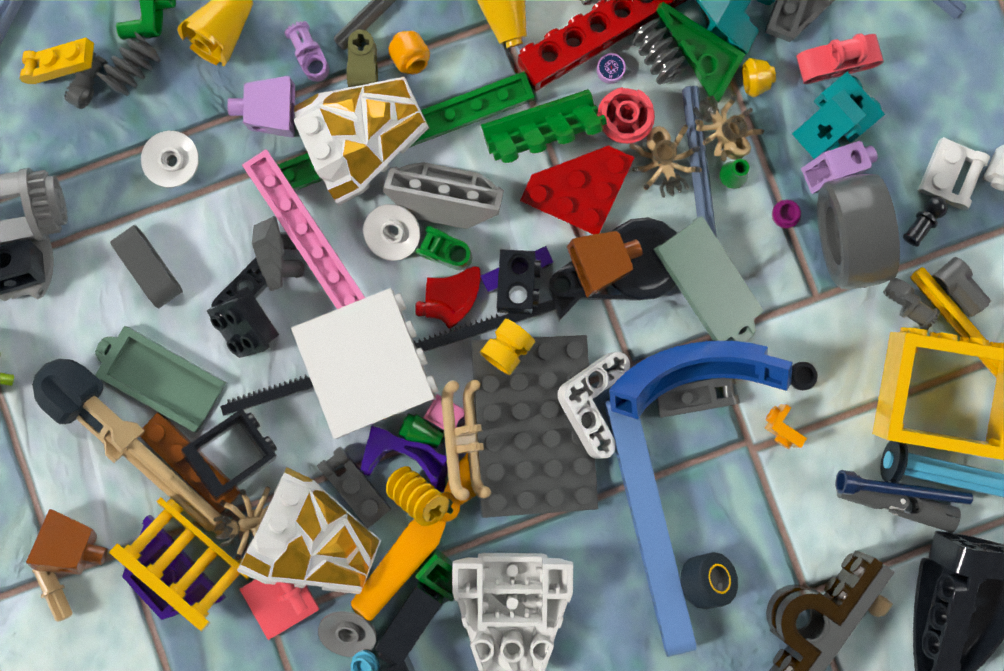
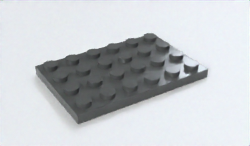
[471,335,598,518]

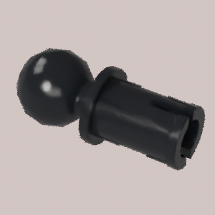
[903,197,948,247]

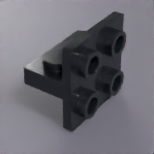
[207,286,279,358]

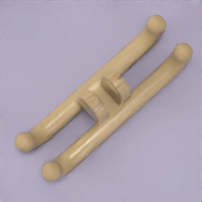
[441,380,491,500]

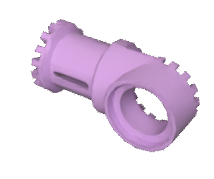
[285,21,330,82]

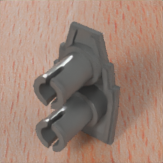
[252,216,305,291]

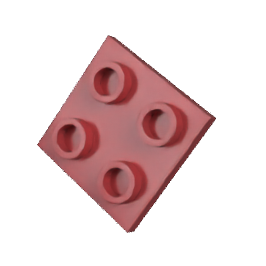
[239,579,320,640]

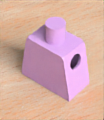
[227,76,295,137]
[801,141,878,194]

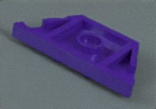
[122,515,226,620]

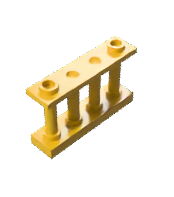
[108,497,250,632]

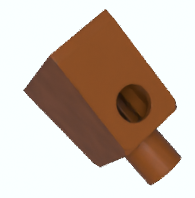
[567,231,642,298]
[26,509,108,575]

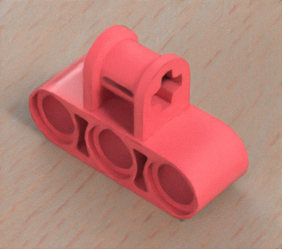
[796,33,884,84]

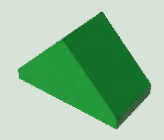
[415,549,454,601]

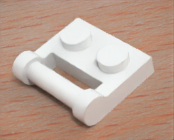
[918,137,990,210]

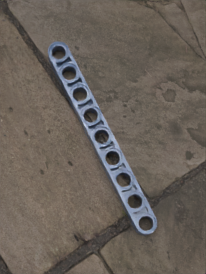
[604,400,697,657]

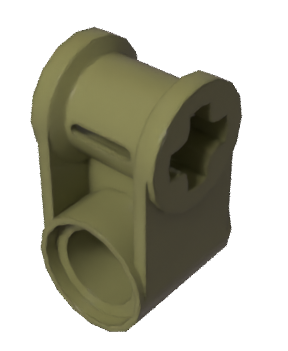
[347,29,378,87]

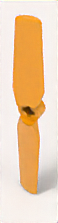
[350,453,477,621]

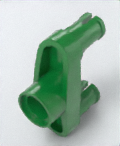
[116,0,176,40]

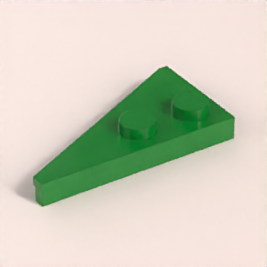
[656,2,745,103]

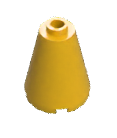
[177,0,253,66]
[477,0,527,48]

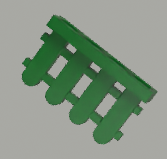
[480,89,607,163]

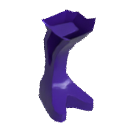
[361,425,448,492]

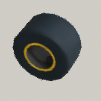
[681,552,738,609]

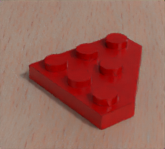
[520,145,635,235]

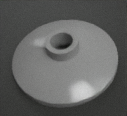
[318,611,377,657]

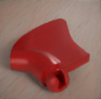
[415,266,480,329]

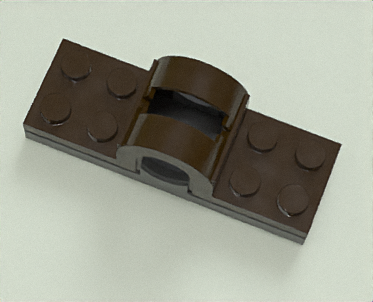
[766,550,895,671]

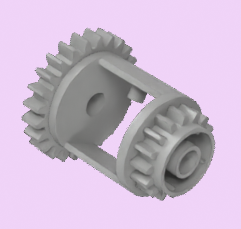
[0,168,68,245]

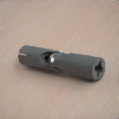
[837,478,961,533]

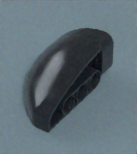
[913,531,1004,671]

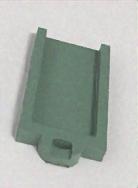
[653,216,764,342]
[95,326,227,433]

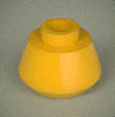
[742,58,776,98]

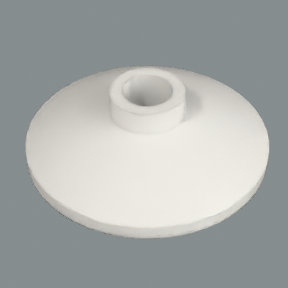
[141,131,199,188]
[363,204,420,261]

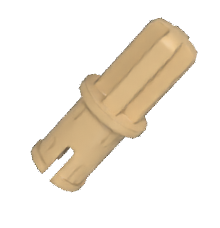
[32,570,72,622]

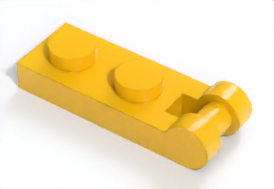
[20,37,94,84]

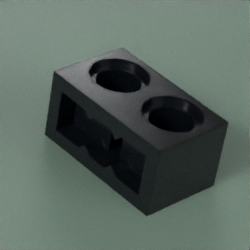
[496,249,541,315]

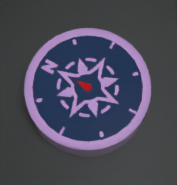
[596,53,626,84]

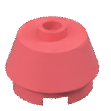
[597,87,655,144]

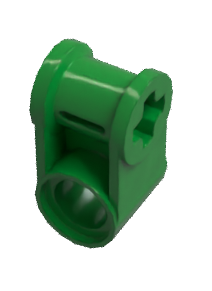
[415,226,473,271]

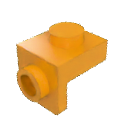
[764,404,807,449]

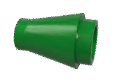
[720,159,750,189]
[398,413,444,448]

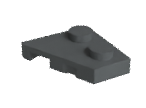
[765,0,835,42]

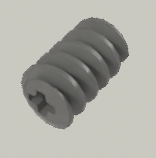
[632,18,689,85]
[96,32,161,96]

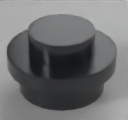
[791,362,818,391]

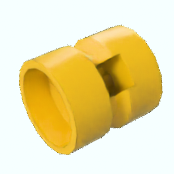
[480,319,535,375]

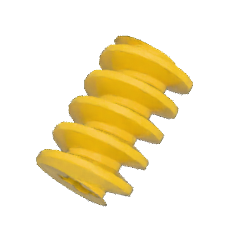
[386,466,449,526]

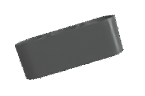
[110,225,183,309]

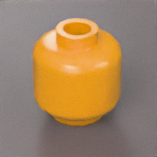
[388,31,430,75]

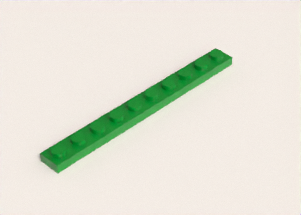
[277,71,535,191]

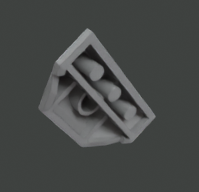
[383,162,504,229]

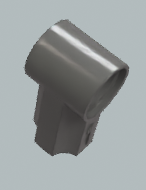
[932,257,991,317]

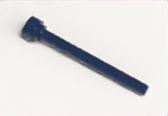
[835,470,974,504]

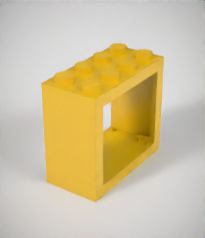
[872,327,1004,460]

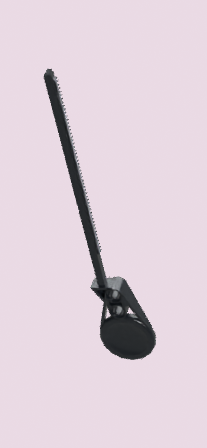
[220,217,677,416]

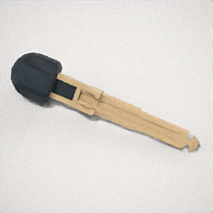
[32,359,231,539]

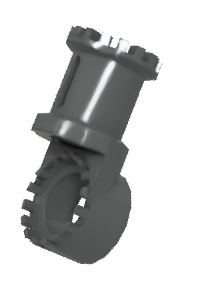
[64,52,108,109]
[883,278,940,330]

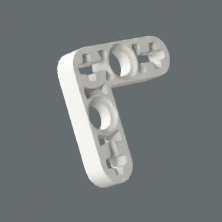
[558,352,630,458]

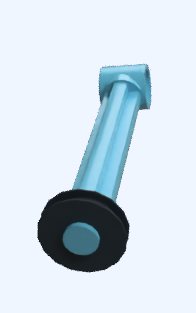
[880,441,1004,498]

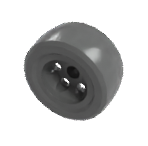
[817,174,900,289]

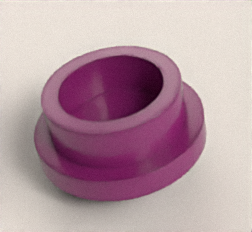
[772,200,801,229]

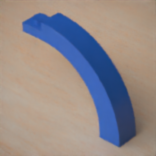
[609,341,793,420]

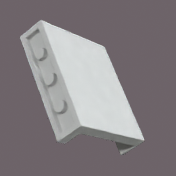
[291,288,439,439]

